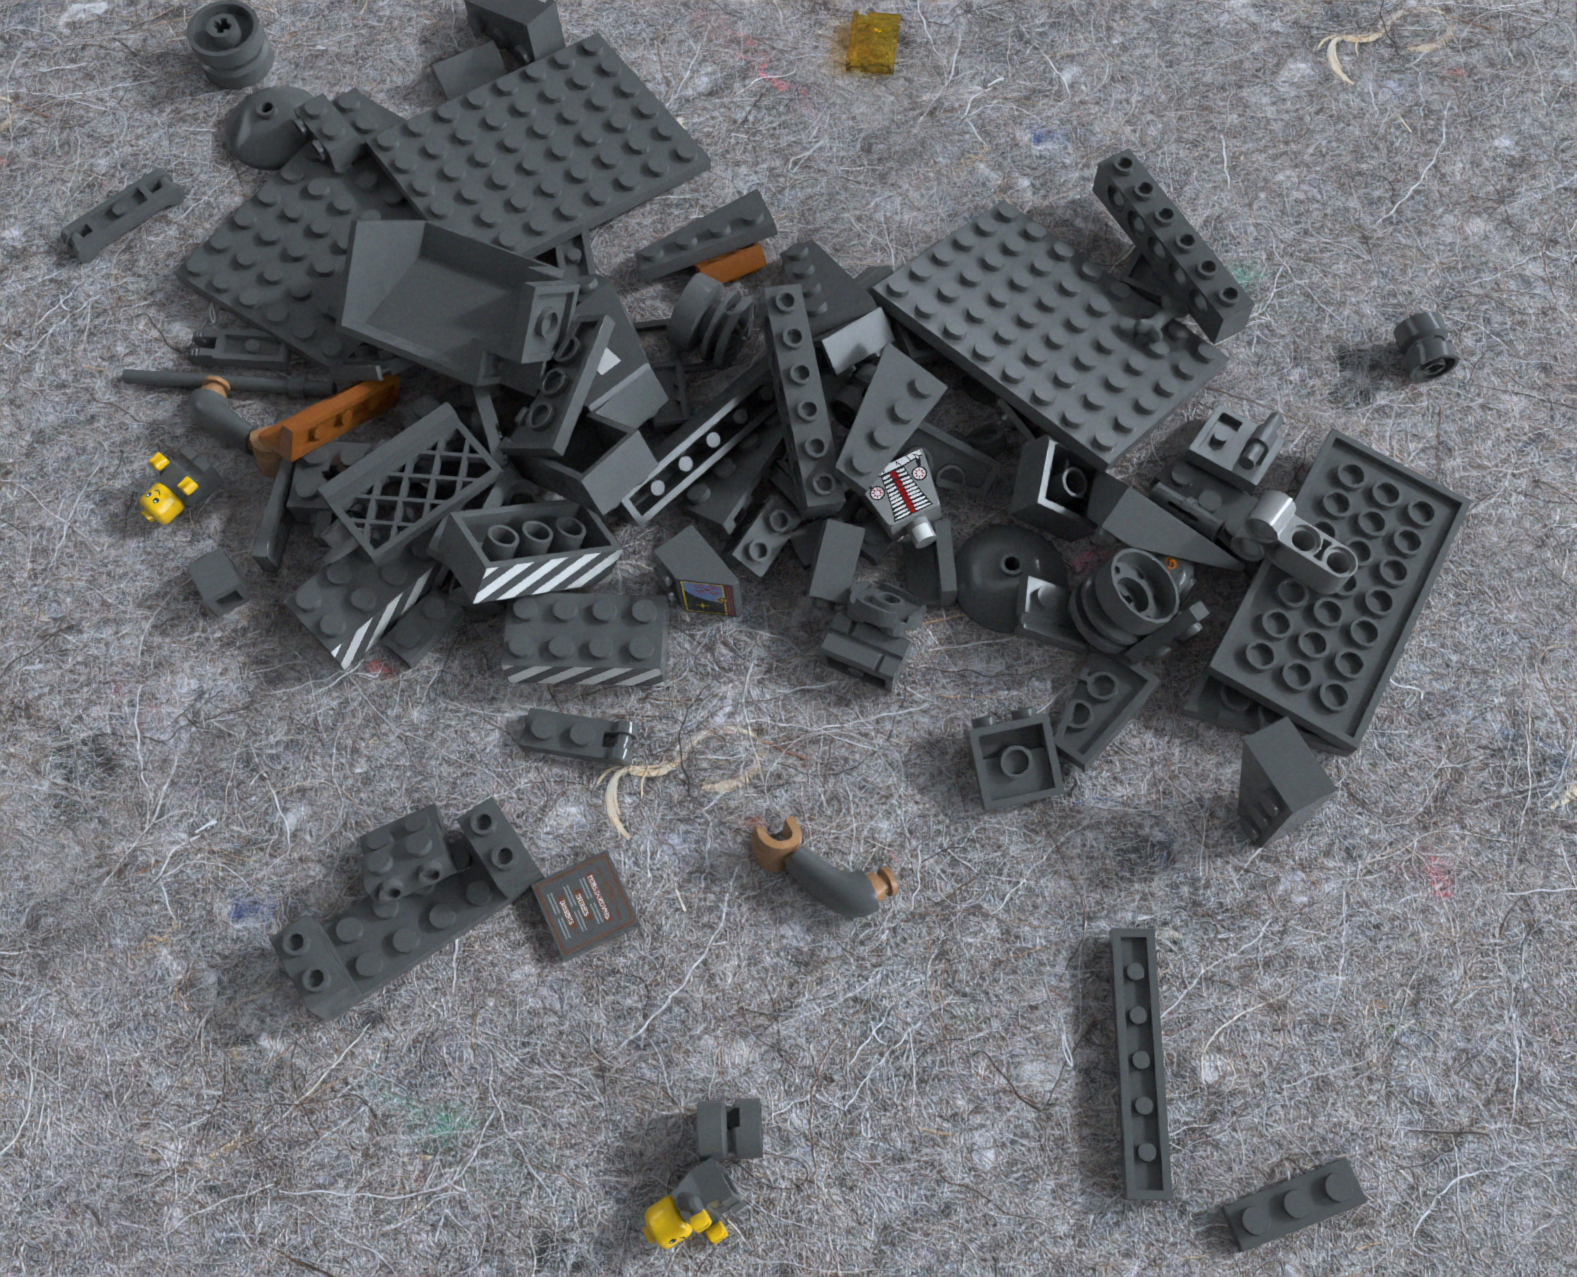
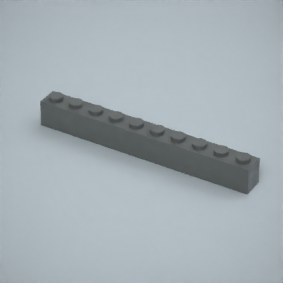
[614,265,894,527]

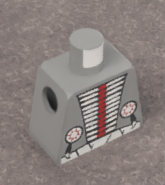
[858,448,941,549]

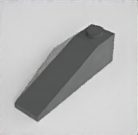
[1086,470,1246,572]

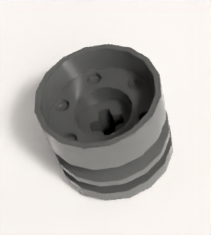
[666,272,758,370]
[1069,548,1180,654]

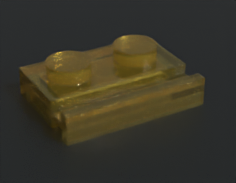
[846,10,901,75]

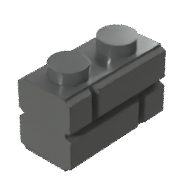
[819,611,912,693]

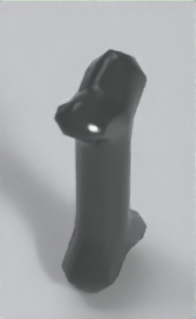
[1134,295,1189,343]

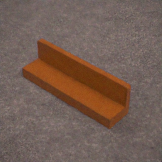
[259,373,401,462]

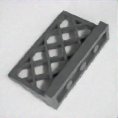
[318,402,505,565]

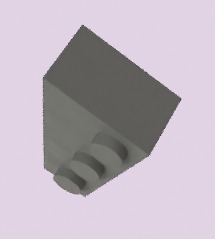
[464,0,566,66]
[1238,716,1338,848]

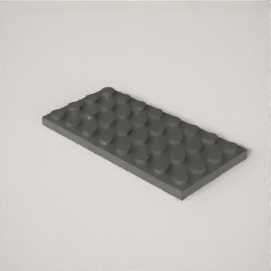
[1204,428,1472,754]

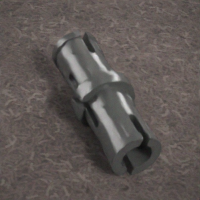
[1148,482,1226,542]

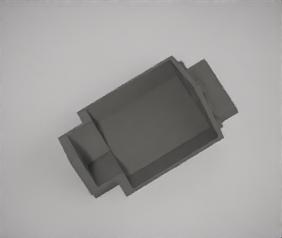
[327,219,581,398]

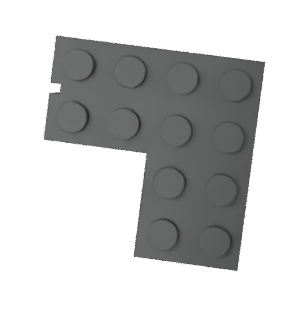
[508,368,669,516]

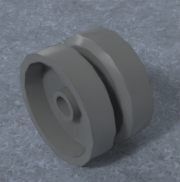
[186,0,274,89]

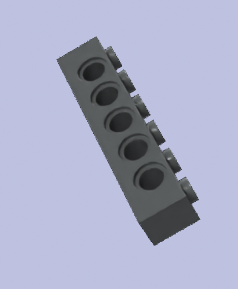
[1092,148,1255,345]
[757,283,846,520]

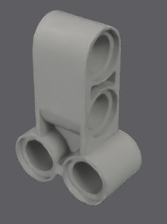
[1230,490,1358,595]

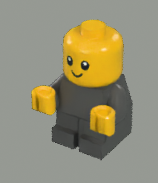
[139,444,225,525]
[642,1157,746,1249]

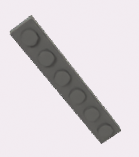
[1109,928,1173,1201]

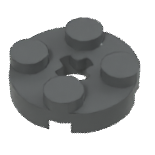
[846,581,927,637]

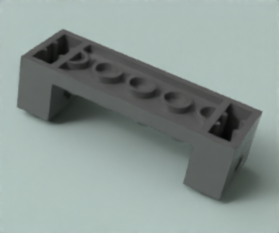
[269,797,545,1022]

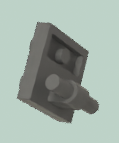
[1184,404,1286,495]

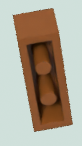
[694,242,767,283]

